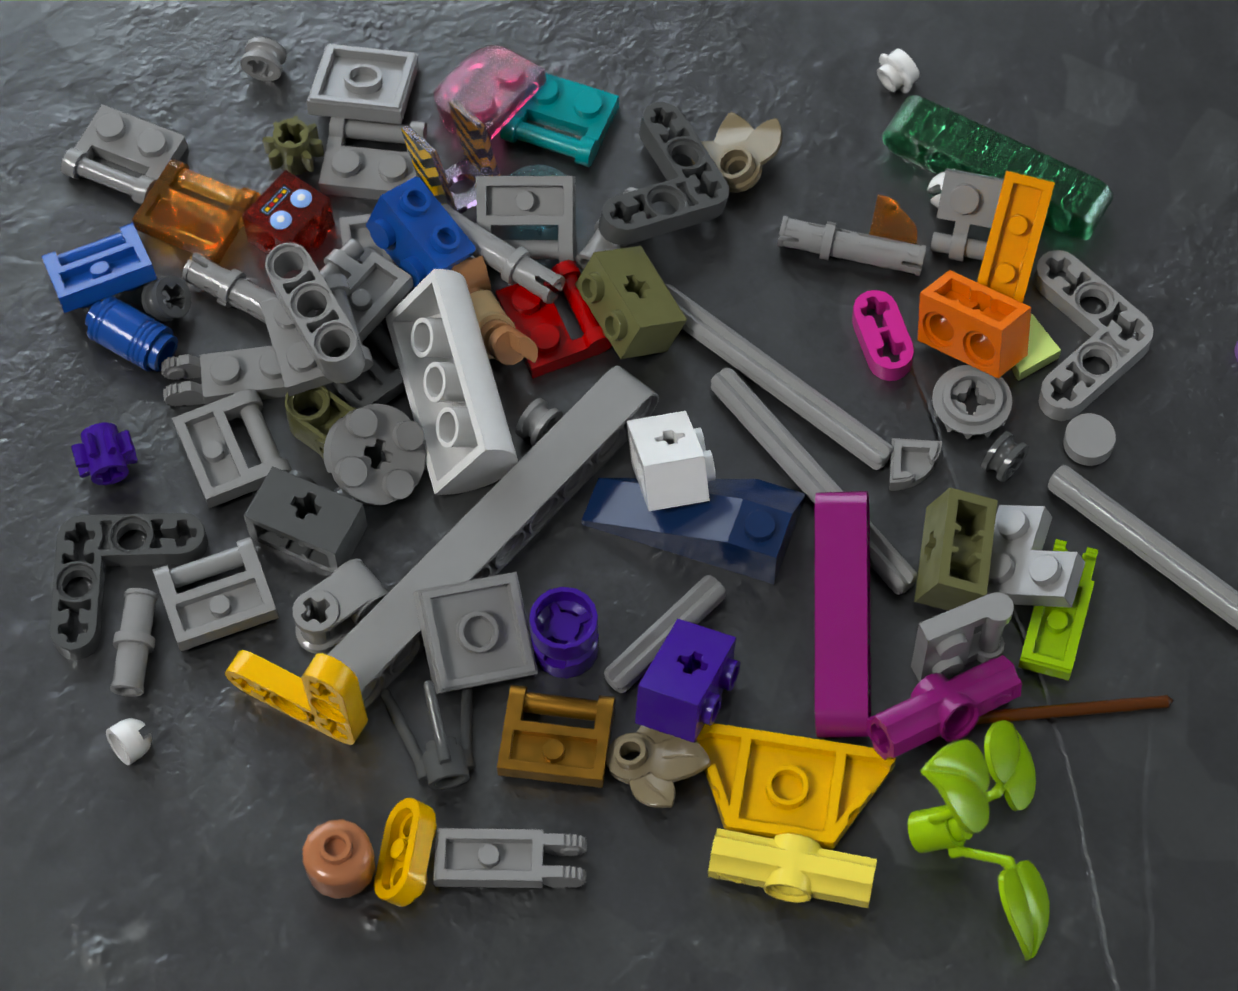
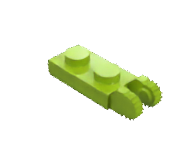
[1018,539,1098,681]

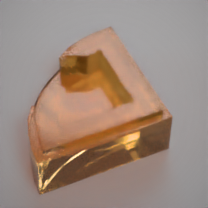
[869,194,918,245]

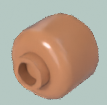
[302,819,375,899]

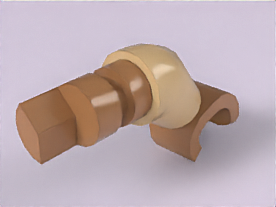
[451,256,538,365]

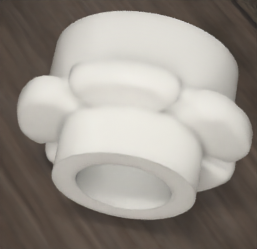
[877,49,920,93]

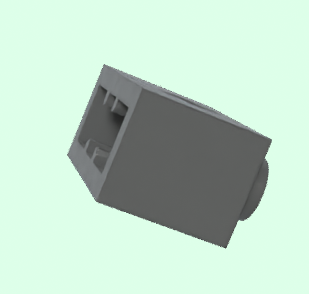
[244,466,368,573]

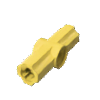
[708,828,877,908]

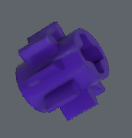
[71,422,138,485]

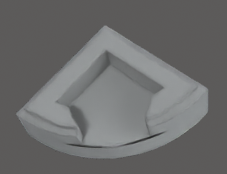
[889,438,942,491]

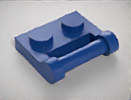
[41,222,157,313]

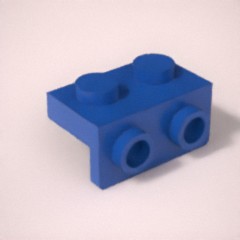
[365,177,476,287]

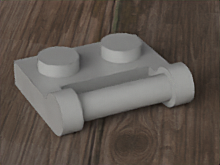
[61,105,188,207]
[319,117,427,200]
[476,176,577,264]
[260,274,373,396]
[172,389,292,508]
[153,537,279,652]
[911,592,1014,682]

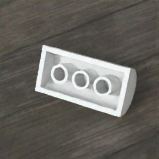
[385,269,518,495]

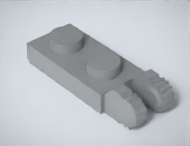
[161,345,287,407]
[433,828,587,888]

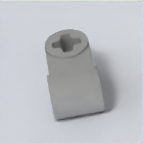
[292,558,389,654]

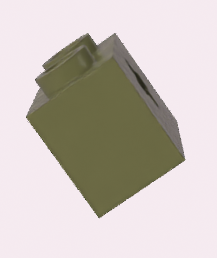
[575,246,687,359]
[914,487,998,611]

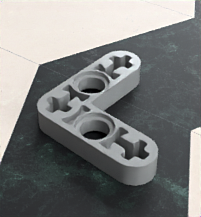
[1034,250,1154,421]

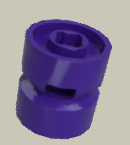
[529,587,599,679]

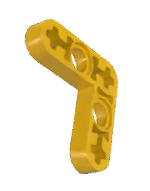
[225,650,368,745]

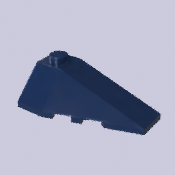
[581,478,806,584]

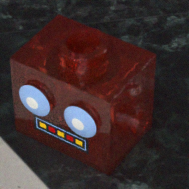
[242,170,335,254]

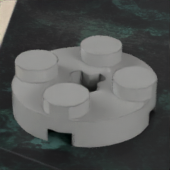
[323,404,426,506]

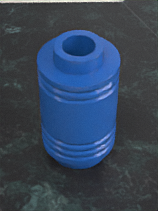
[85,296,178,372]

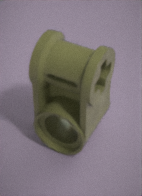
[285,386,357,459]

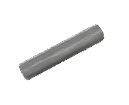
[604,575,726,693]

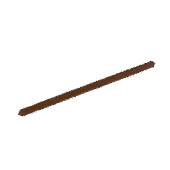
[976,695,1174,725]

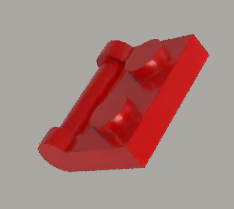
[495,260,612,379]

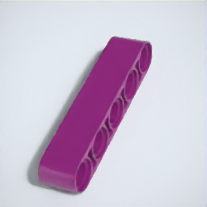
[815,491,872,738]

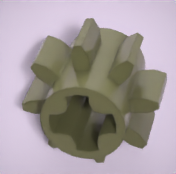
[263,116,324,178]

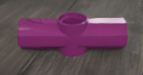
[866,655,1022,760]

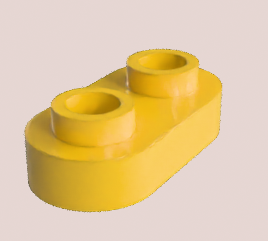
[374,798,437,907]

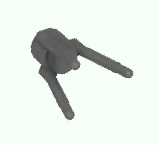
[380,680,476,790]

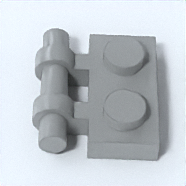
[930,168,1004,262]
[315,239,414,350]

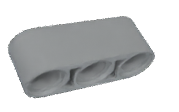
[265,242,365,383]

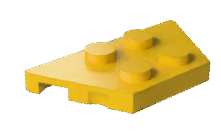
[696,723,896,850]

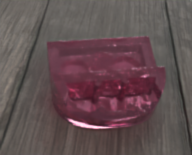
[433,45,547,141]

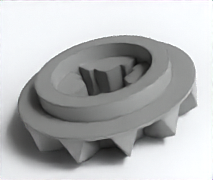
[932,365,1012,440]

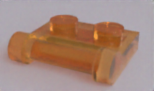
[132,159,260,264]

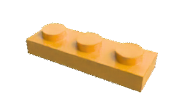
[977,170,1055,303]

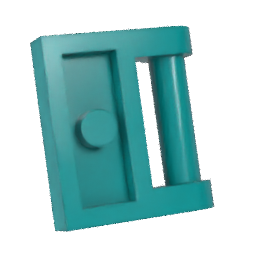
[500,69,619,167]

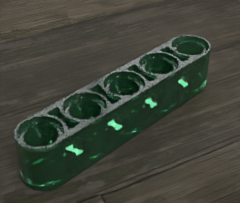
[882,95,1114,240]

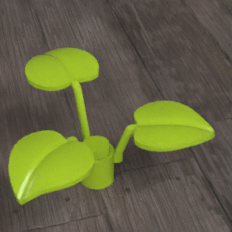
[908,720,1050,961]

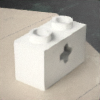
[627,411,716,511]

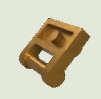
[497,685,616,788]

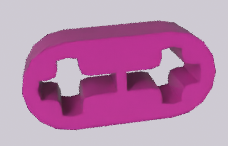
[852,290,914,381]

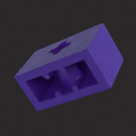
[635,618,740,743]

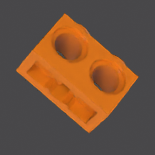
[917,270,1031,379]

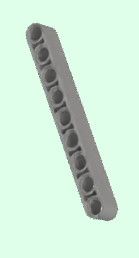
[328,365,659,708]

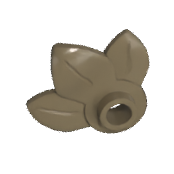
[691,112,783,193]
[606,725,711,808]

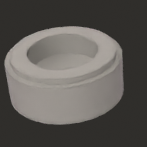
[1063,413,1116,466]

